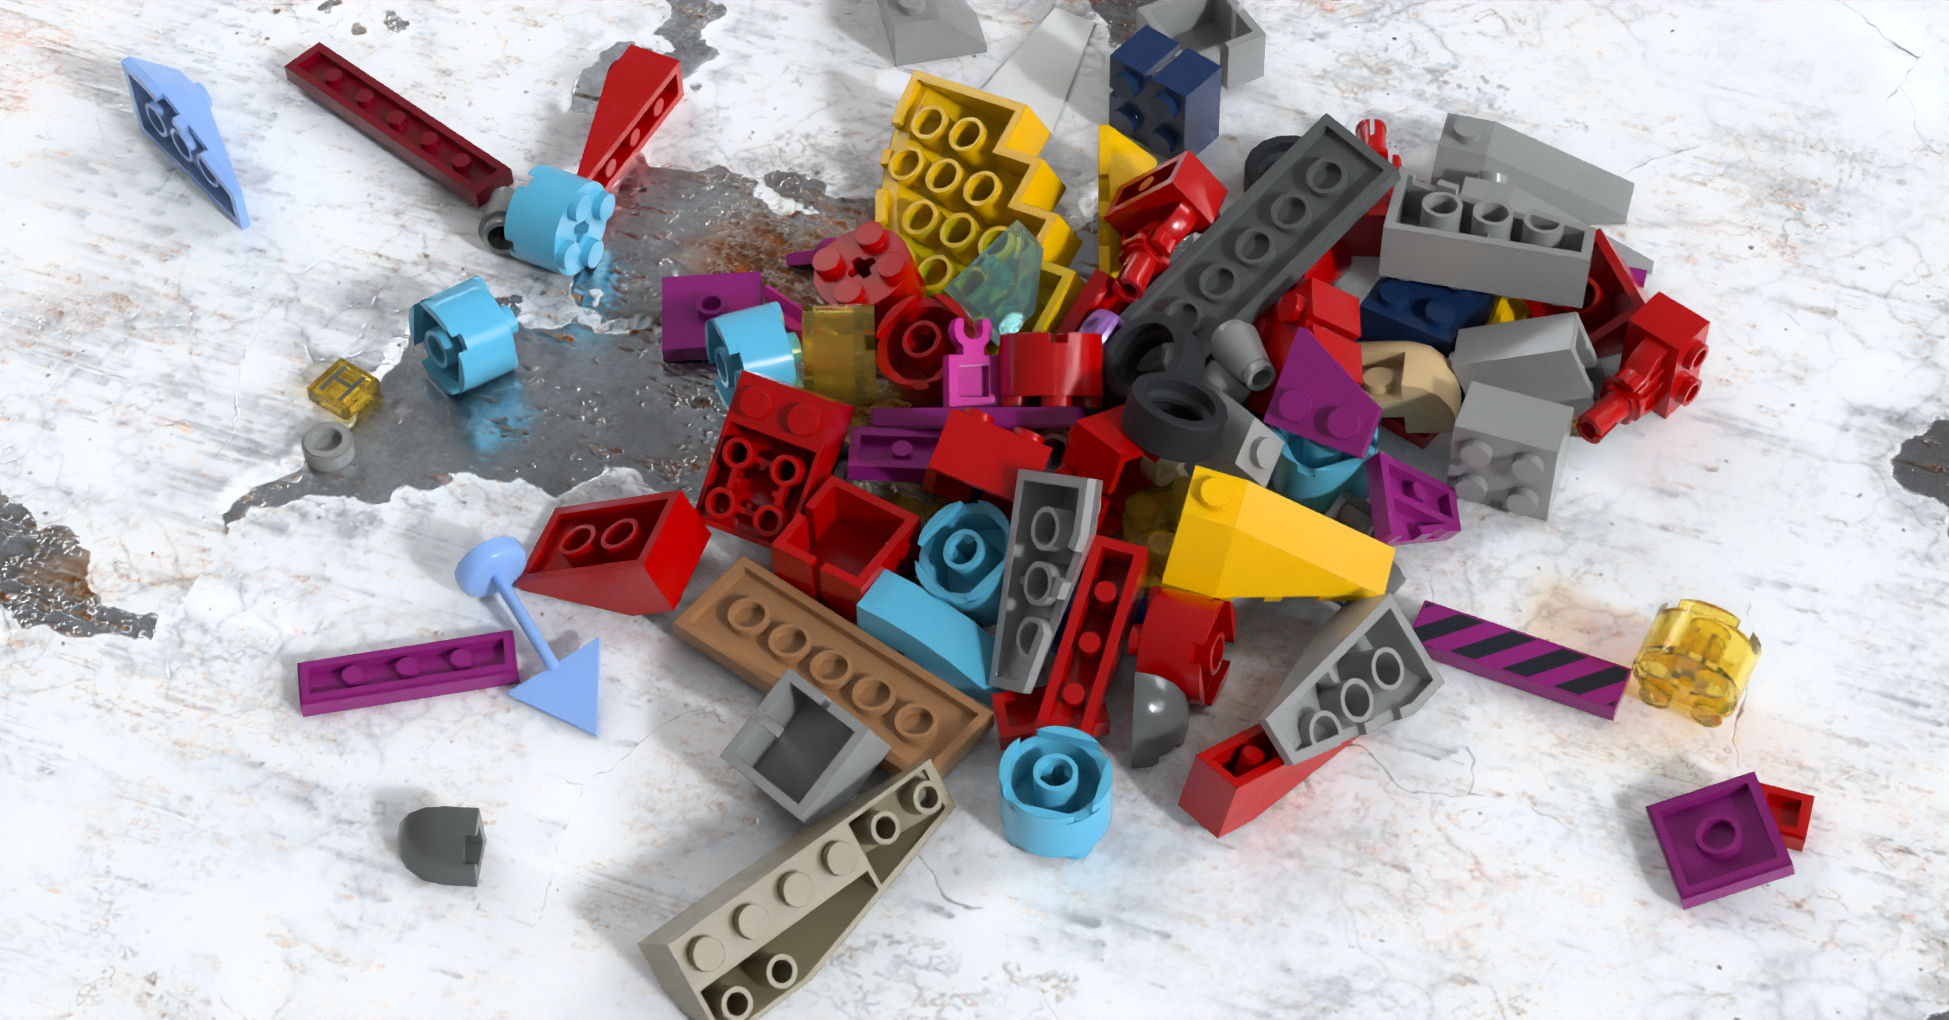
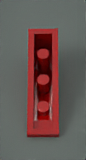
[577,44,684,192]
[1031,534,1151,737]
[1177,723,1360,839]

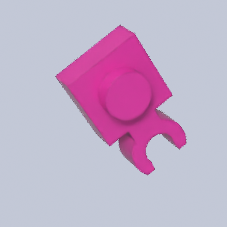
[943,318,999,408]

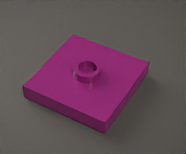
[662,271,762,362]
[1646,771,1795,910]

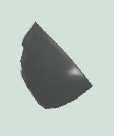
[1131,672,1189,769]
[397,806,487,887]

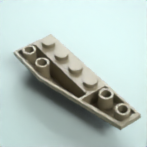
[637,758,956,1020]

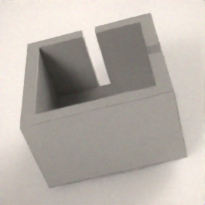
[1136,0,1266,90]
[1447,381,1574,522]
[719,668,892,826]

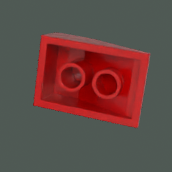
[515,490,712,616]

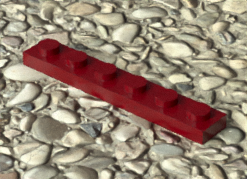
[284,42,514,209]

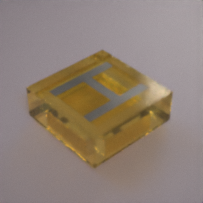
[307,357,381,421]

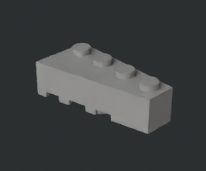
[1378,166,1596,308]

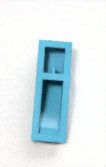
[856,569,1010,707]

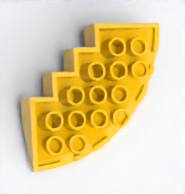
[875,70,1086,355]

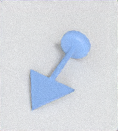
[454,536,601,737]

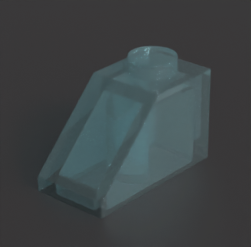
[944,219,1044,347]

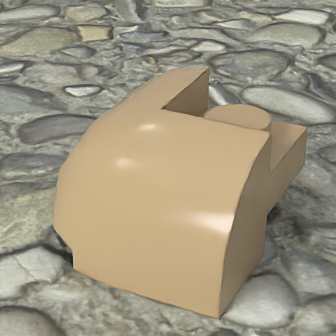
[1357,341,1462,433]

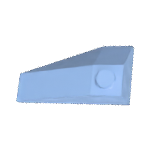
[121,56,251,230]

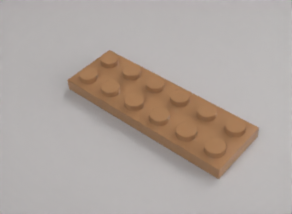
[673,555,994,779]

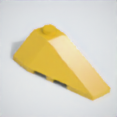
[1098,124,1157,278]
[1160,465,1396,602]

